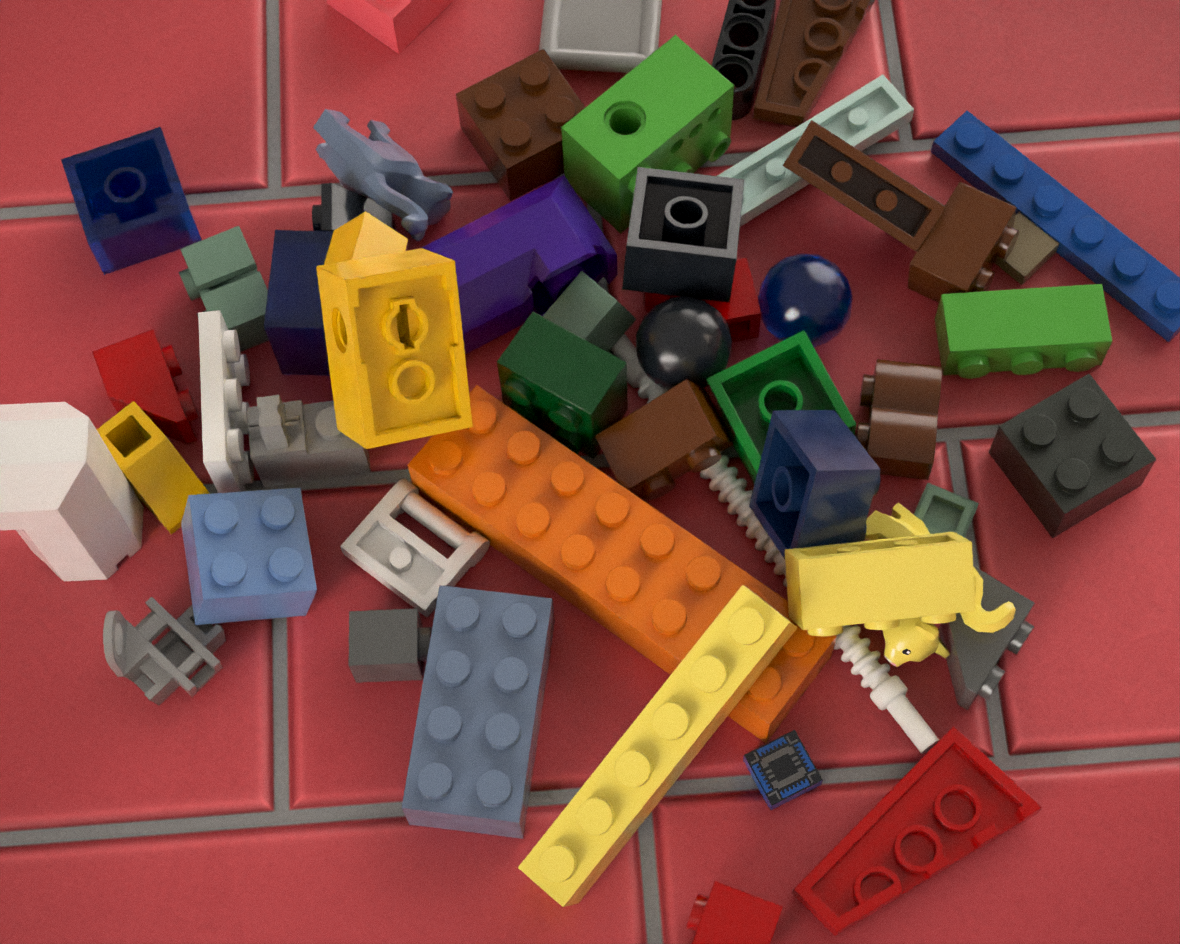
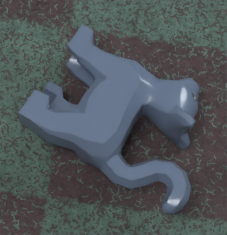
[313,109,453,241]

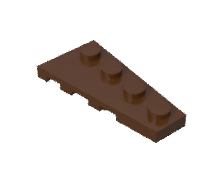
[753,0,875,127]

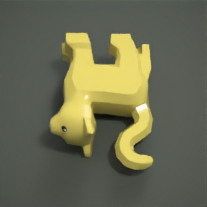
[865,502,1016,667]

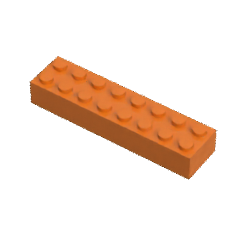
[407,385,837,743]

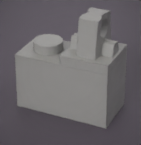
[247,395,371,487]

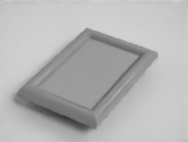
[539,0,662,73]

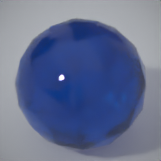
[758,253,853,347]

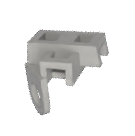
[103,597,226,705]

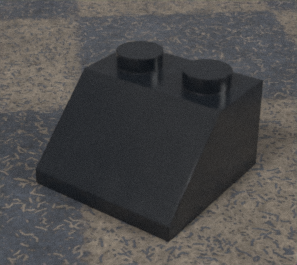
[622,167,745,303]

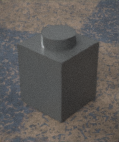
[348,609,432,683]

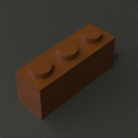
[782,120,946,252]

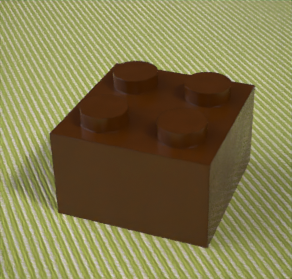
[456,49,586,201]

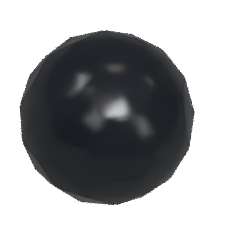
[636,296,732,390]

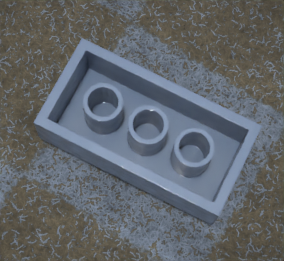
[402,585,555,839]

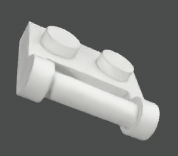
[340,478,490,617]

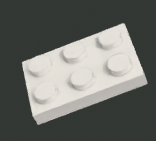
[198,310,254,493]

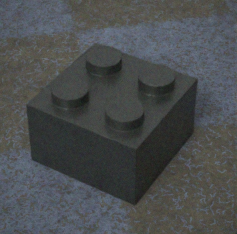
[989,374,1156,538]

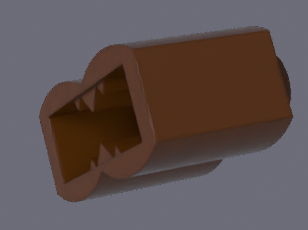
[856,359,942,480]

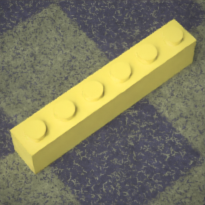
[518,585,798,907]

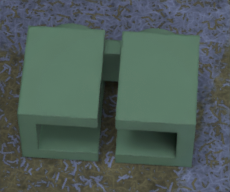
[179,226,285,352]

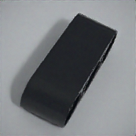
[711,0,776,120]

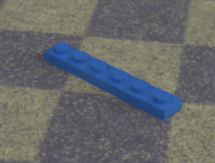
[931,110,1180,342]

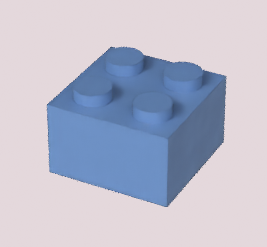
[181,488,317,625]

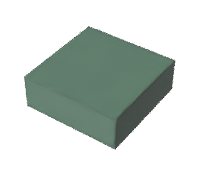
[914,482,979,538]

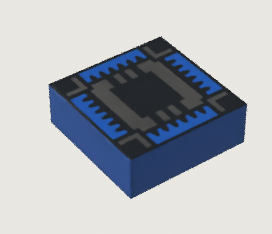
[743,730,823,811]

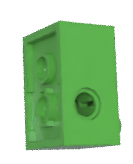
[561,35,734,233]

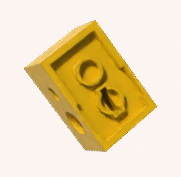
[316,248,473,449]

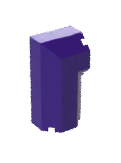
[422,175,618,354]

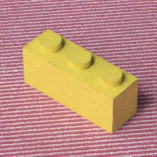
[785,532,976,636]

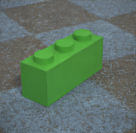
[935,284,1112,379]

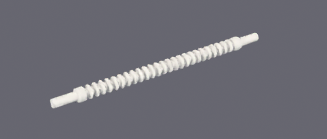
[610,333,939,754]

